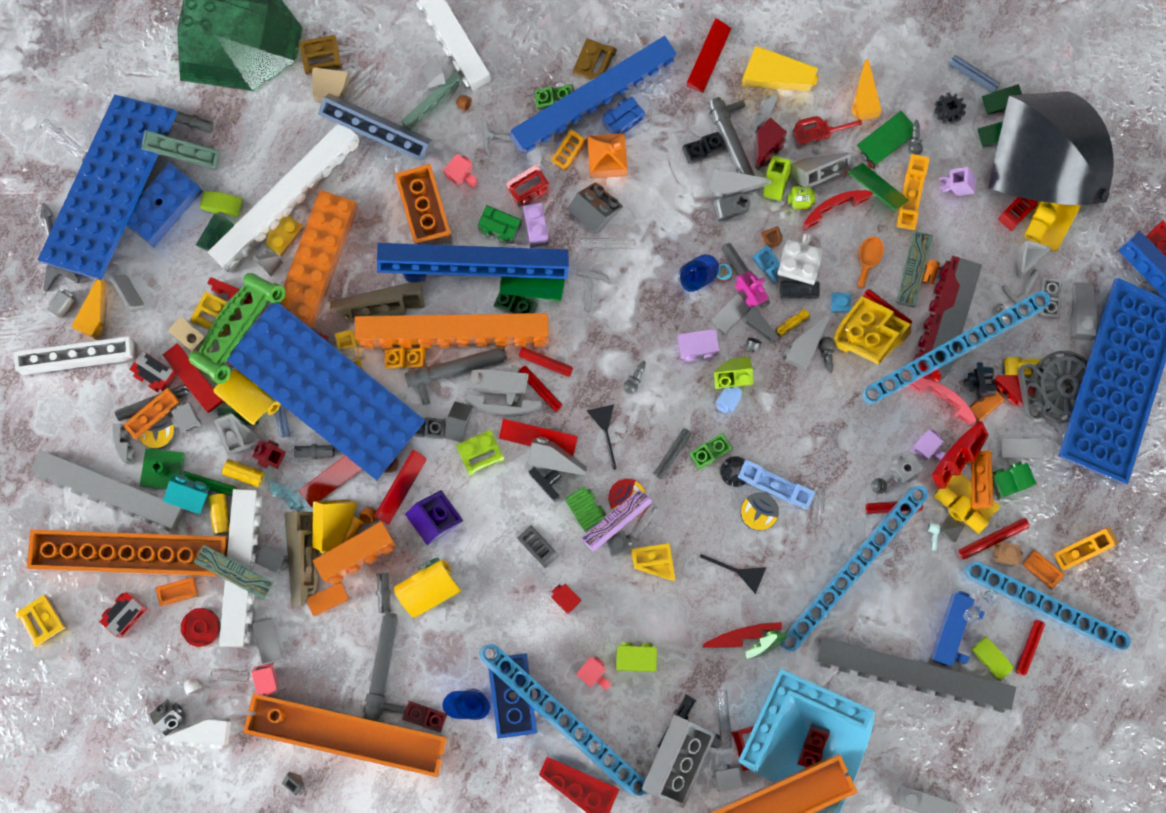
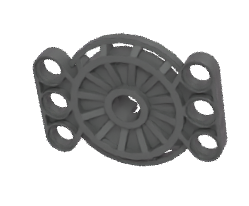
[1018,351,1089,423]

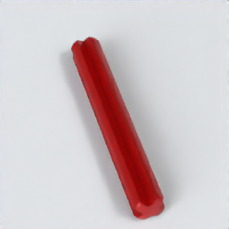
[958,518,1030,560]

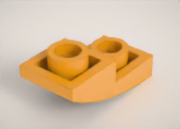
[385,348,426,369]

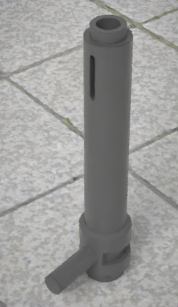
[707,97,758,193]
[404,347,507,406]
[363,612,404,720]

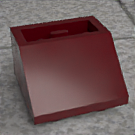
[754,117,787,170]

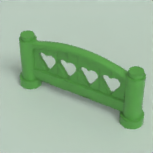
[189,273,285,384]

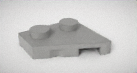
[213,412,263,455]

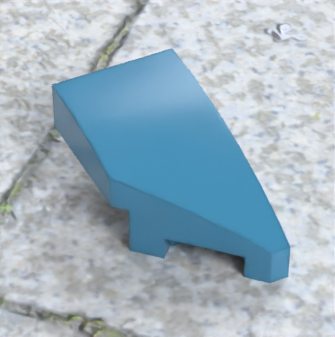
[751,245,780,284]

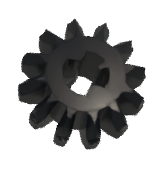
[934,92,966,125]

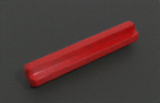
[863,289,912,324]
[519,347,573,377]
[519,366,562,412]
[865,501,923,514]
[1016,620,1046,676]

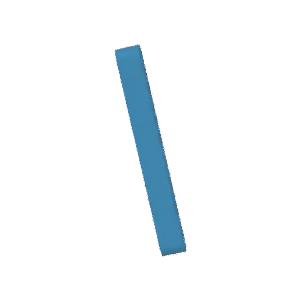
[964,562,1131,650]

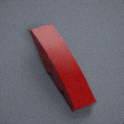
[162,343,223,413]
[931,421,989,489]
[702,622,782,648]

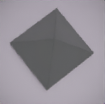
[282,772,304,796]

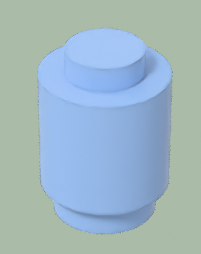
[716,387,742,414]

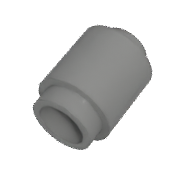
[48,289,76,318]

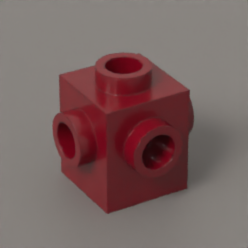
[252,440,286,469]

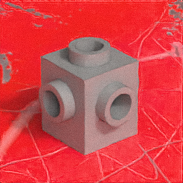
[891,453,924,484]

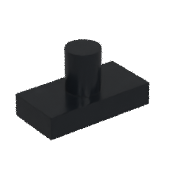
[528,467,562,503]

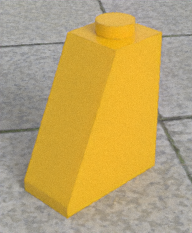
[312,499,357,553]

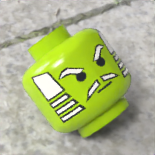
[788,185,815,210]

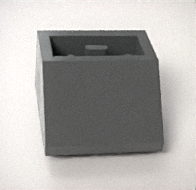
[567,182,623,233]

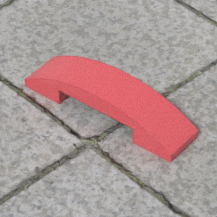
[908,378,976,426]

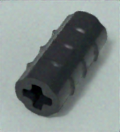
[780,280,820,299]

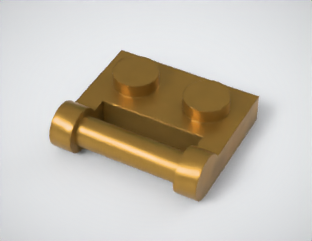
[299,35,342,75]
[573,38,617,80]

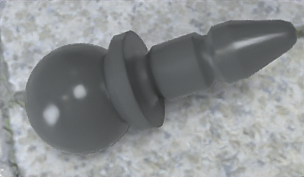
[908,119,923,155]
[819,337,835,374]
[623,361,646,394]

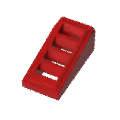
[998,197,1039,231]

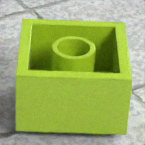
[616,642,657,672]

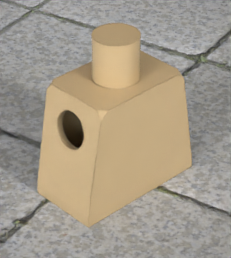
[312,67,350,106]
[168,316,212,353]

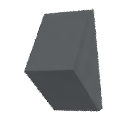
[444,401,473,443]

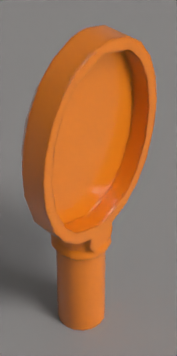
[857,236,884,288]

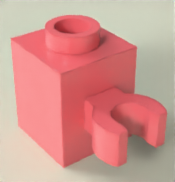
[443,153,478,188]
[576,656,611,690]
[251,662,279,696]

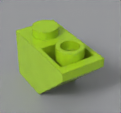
[763,155,792,202]
[714,356,754,389]

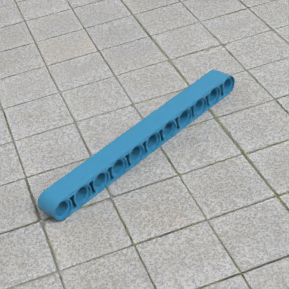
[862,291,1050,405]
[780,486,928,651]
[478,644,646,796]

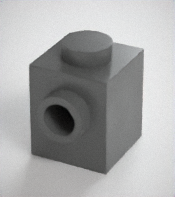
[606,531,633,558]

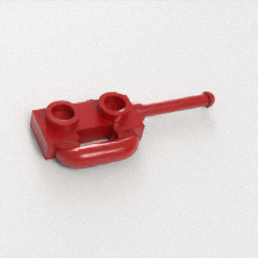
[792,116,862,146]

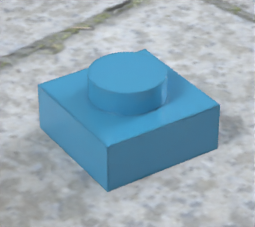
[831,292,851,313]

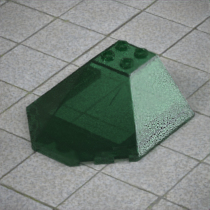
[177,0,302,91]

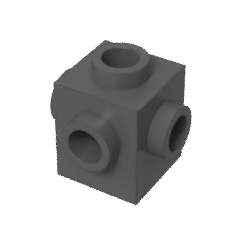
[149,699,185,736]

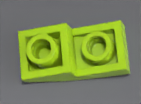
[199,191,243,217]
[971,636,1014,681]

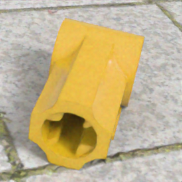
[1004,357,1044,376]

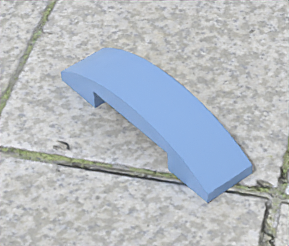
[738,460,815,510]

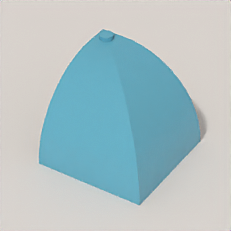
[738,669,875,813]

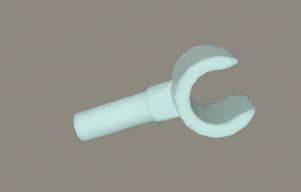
[927,522,941,550]

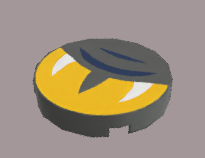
[138,415,176,450]
[740,493,779,531]

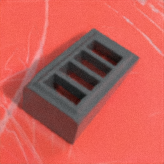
[743,306,778,343]
[517,525,559,568]

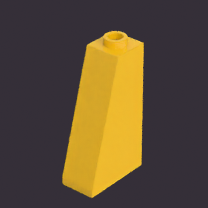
[741,45,819,91]

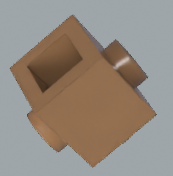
[992,542,1023,567]

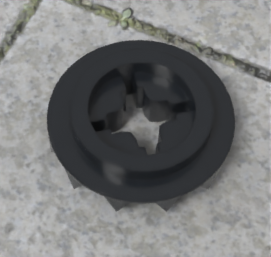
[720,456,746,487]

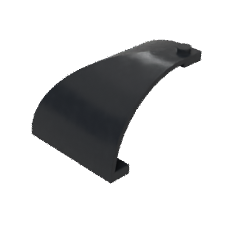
[988,91,1114,205]

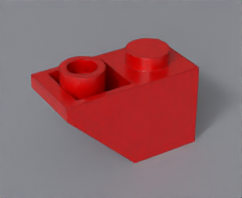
[990,375,1035,408]

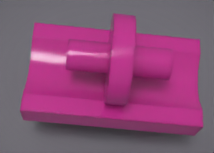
[735,270,769,307]

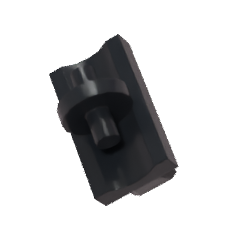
[963,362,996,402]

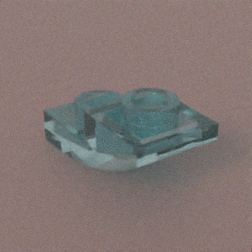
[268,480,304,511]

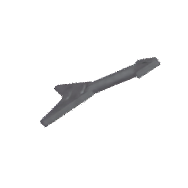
[40,203,80,292]

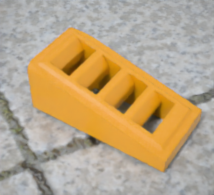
[550,129,587,171]

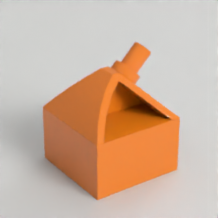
[587,133,627,178]

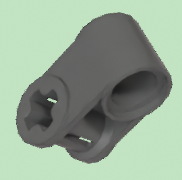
[713,194,751,221]

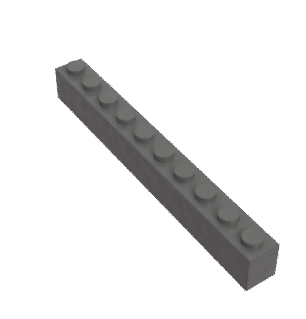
[815,638,1016,713]

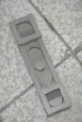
[465,394,542,417]

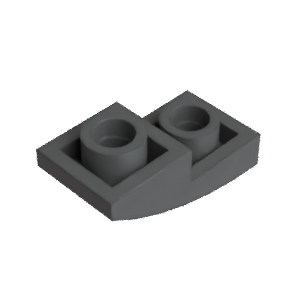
[413,417,445,439]

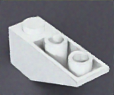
[165,719,231,749]

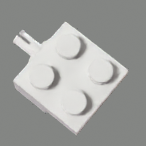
[777,234,823,285]

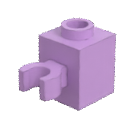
[939,167,976,196]
[911,429,945,462]

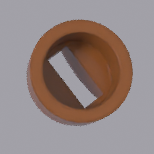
[456,95,472,111]

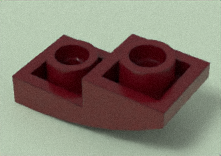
[402,700,447,733]
[797,724,830,767]

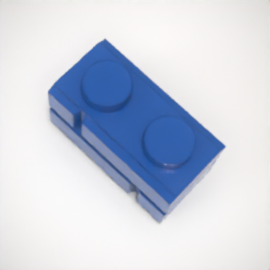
[602,97,645,134]

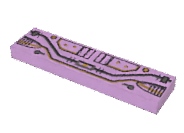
[581,490,652,551]

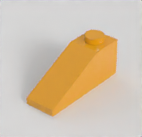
[851,59,882,121]
[71,279,106,340]
[1053,525,1119,571]

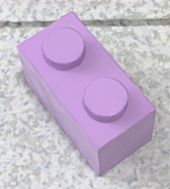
[523,203,549,248]
[677,329,719,362]

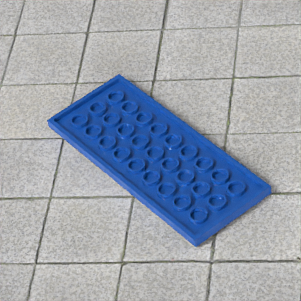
[37,94,178,281]
[1058,278,1166,485]
[227,302,426,480]

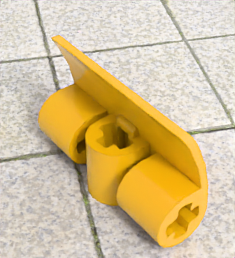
[1024,202,1081,252]
[214,369,281,425]
[933,473,1000,534]
[394,559,462,618]

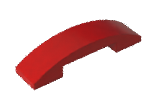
[802,190,873,231]

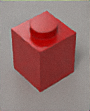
[551,584,582,615]

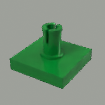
[140,448,185,490]

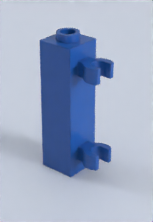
[930,591,985,667]

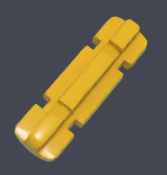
[775,309,810,337]

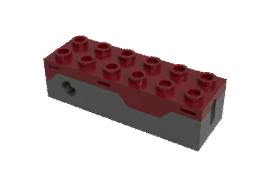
[913,256,982,383]

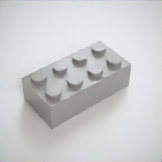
[642,715,716,808]

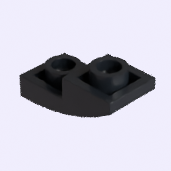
[682,132,726,164]

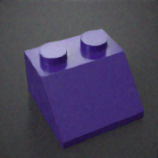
[405,490,463,545]

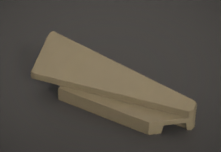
[330,280,425,322]
[285,511,317,606]

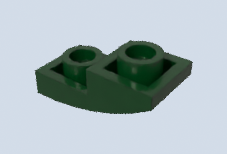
[982,84,1022,114]
[977,121,1003,147]
[494,294,538,314]

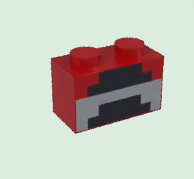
[129,350,177,393]
[99,592,148,638]

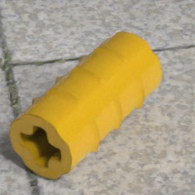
[222,459,265,488]
[208,494,230,535]

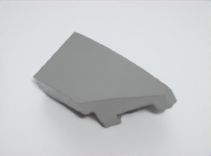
[253,249,283,276]

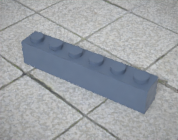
[318,93,432,161]

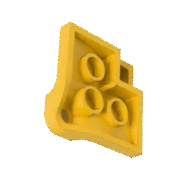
[834,296,911,365]

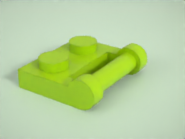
[456,429,505,476]

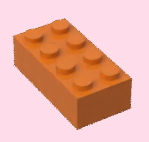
[394,164,453,245]
[313,521,397,585]

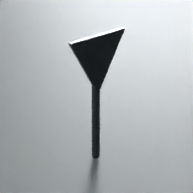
[586,404,616,470]
[700,554,766,594]

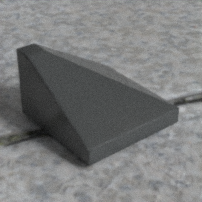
[939,516,965,542]

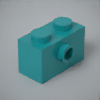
[163,474,210,514]

